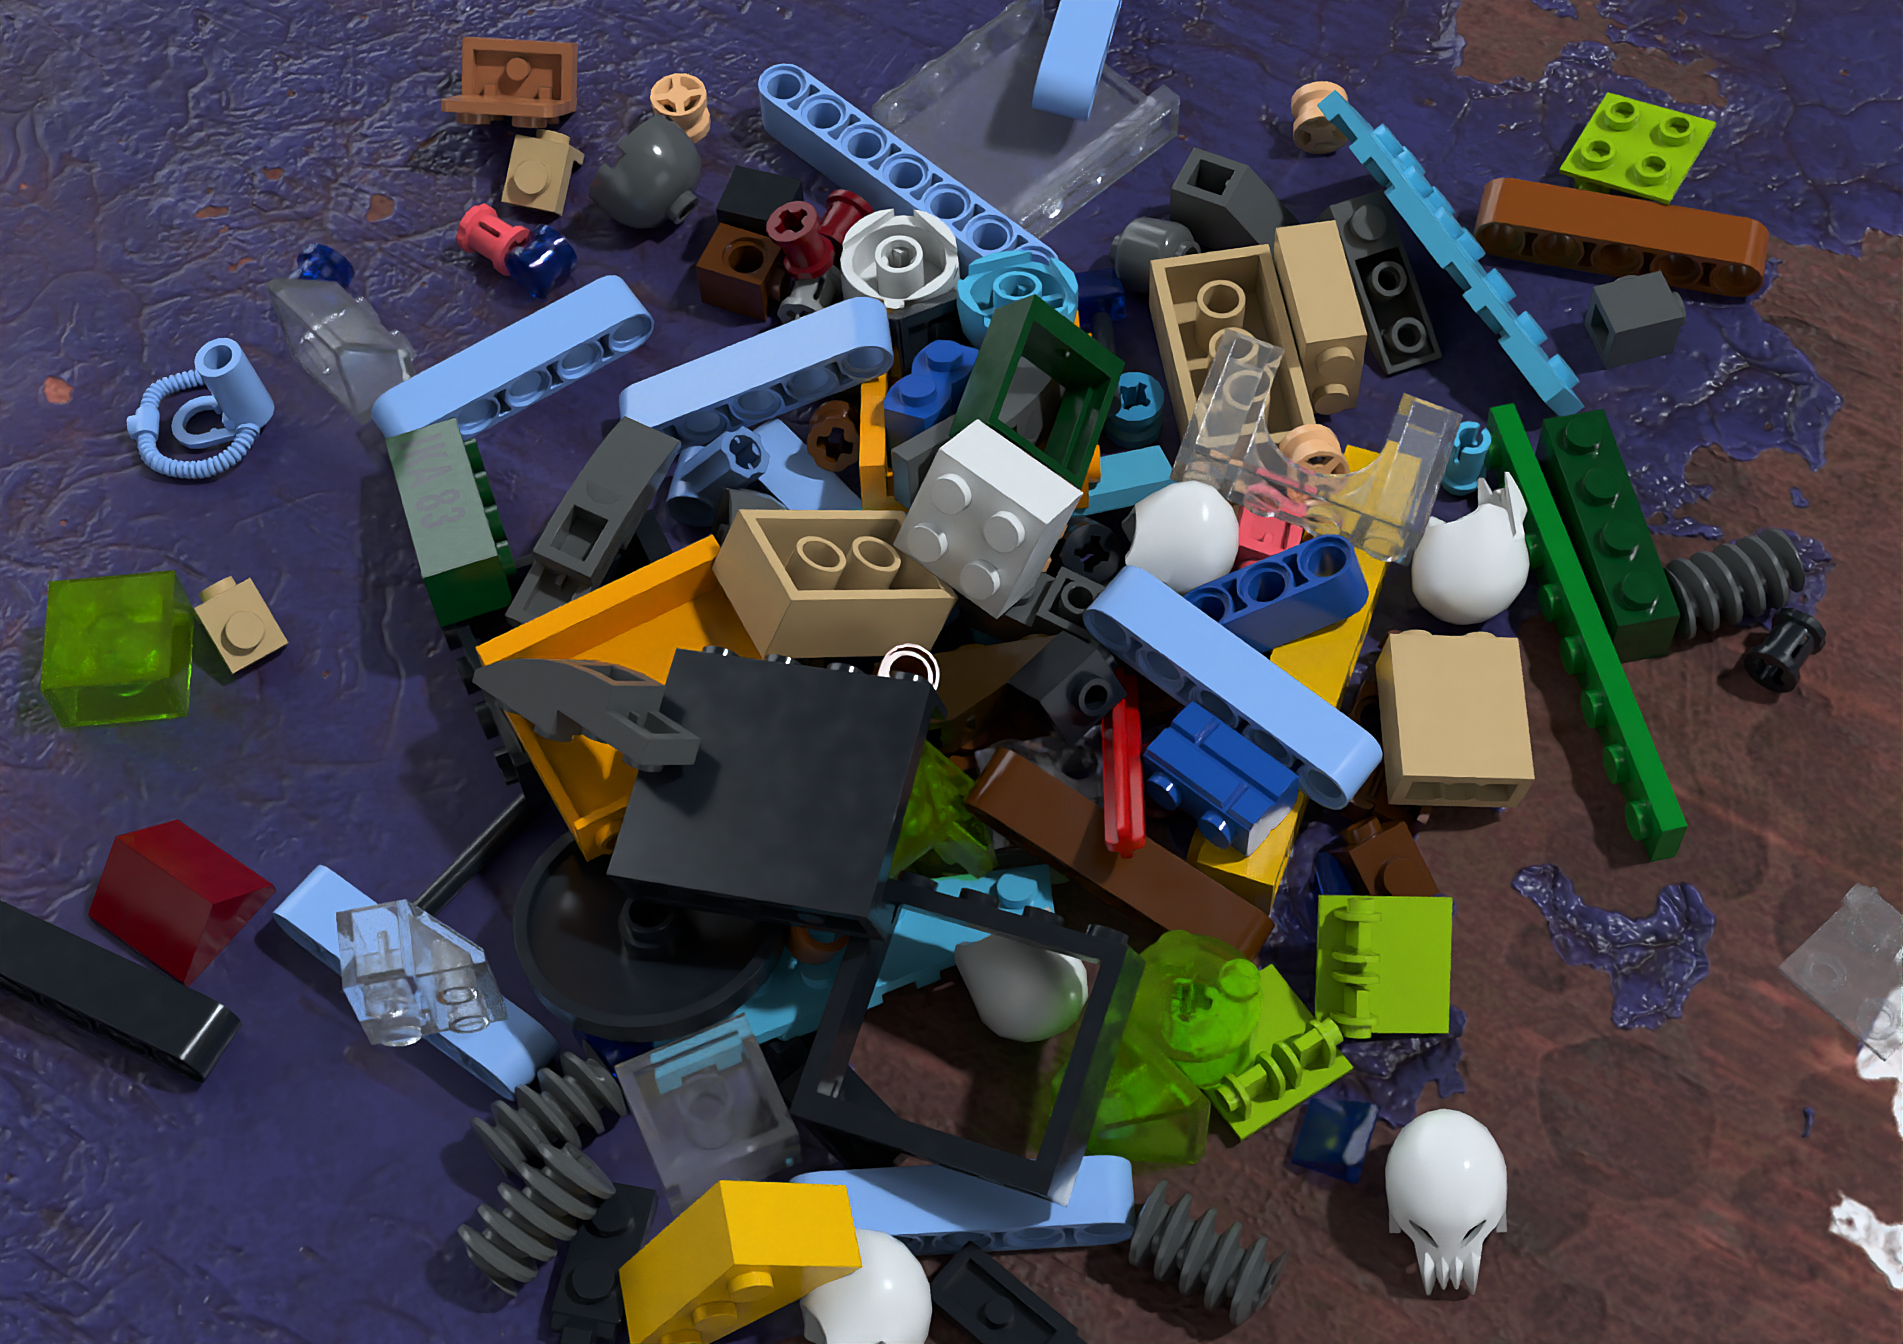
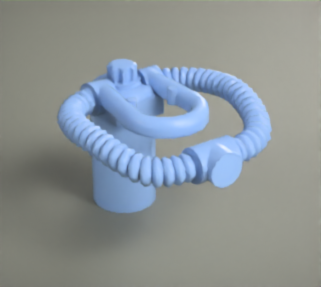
[127,338,274,479]

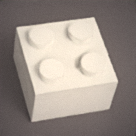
[893,419,1083,619]

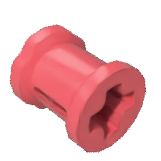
[456,203,534,276]

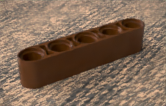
[962,747,1275,983]

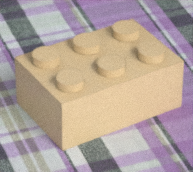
[712,509,958,659]

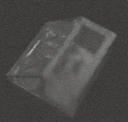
[336,899,508,1047]

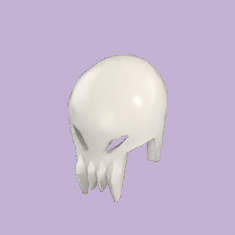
[1411,472,1530,625]
[1099,480,1239,597]
[954,907,1088,1042]
[1385,1109,1507,1295]
[800,1228,932,1344]

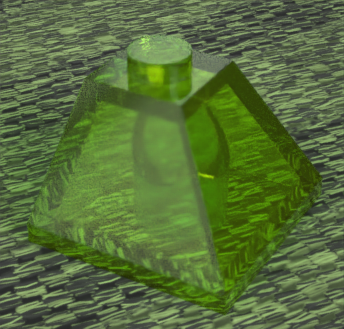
[1050,1017,1211,1164]

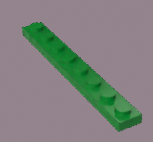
[1478,403,1688,862]

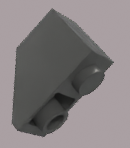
[1169,147,1299,259]

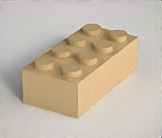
[1149,244,1317,487]

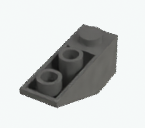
[1312,189,1443,376]

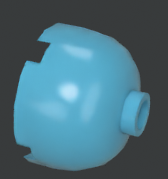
[956,250,1078,357]

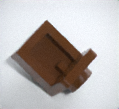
[1327,816,1439,897]

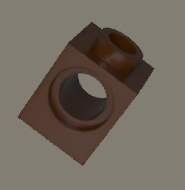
[696,222,793,322]

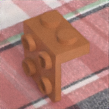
[441,37,578,128]

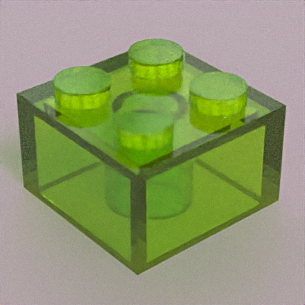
[40,570,194,728]

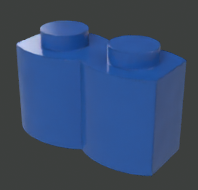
[884,340,978,468]

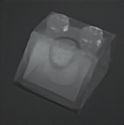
[265,278,416,425]
[614,1012,802,1216]

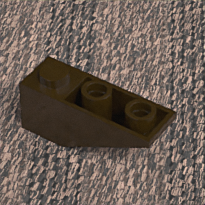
[874,634,1057,757]

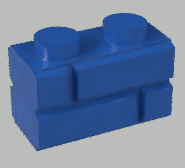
[1143,701,1300,857]

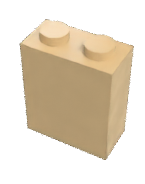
[1273,220,1367,415]
[1376,630,1535,808]

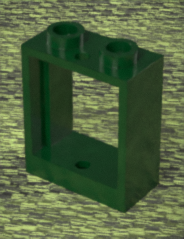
[948,294,1125,490]

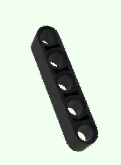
[0,900,242,1083]

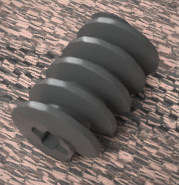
[1663,528,1805,641]
[468,1039,628,1179]
[457,1141,616,1297]
[1129,1180,1290,1326]

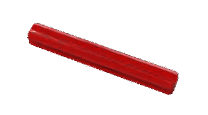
[1101,668,1146,859]

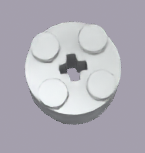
[840,209,960,314]

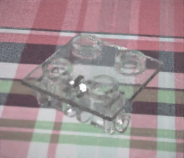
[1777,883,1903,1062]

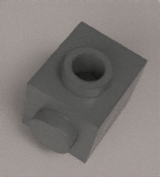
[1584,271,1686,369]

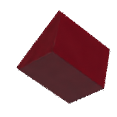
[88,819,276,987]

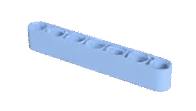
[758,63,1058,279]

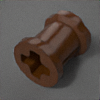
[807,400,860,471]

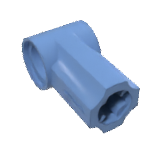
[665,426,770,528]

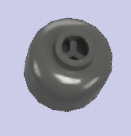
[1110,217,1201,296]

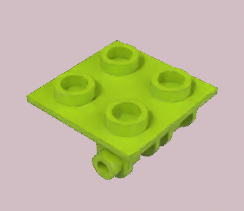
[1559,92,1716,205]
[1315,895,1453,1039]
[1161,964,1353,1141]

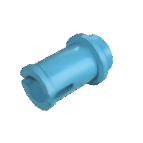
[1437,421,1491,496]

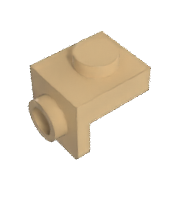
[501,129,585,216]
[193,576,288,675]

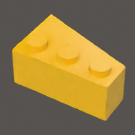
[618,1180,863,1344]

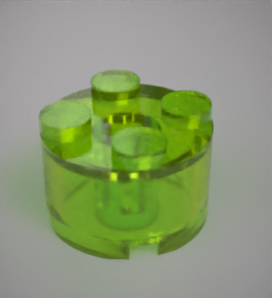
[1123,929,1263,1094]

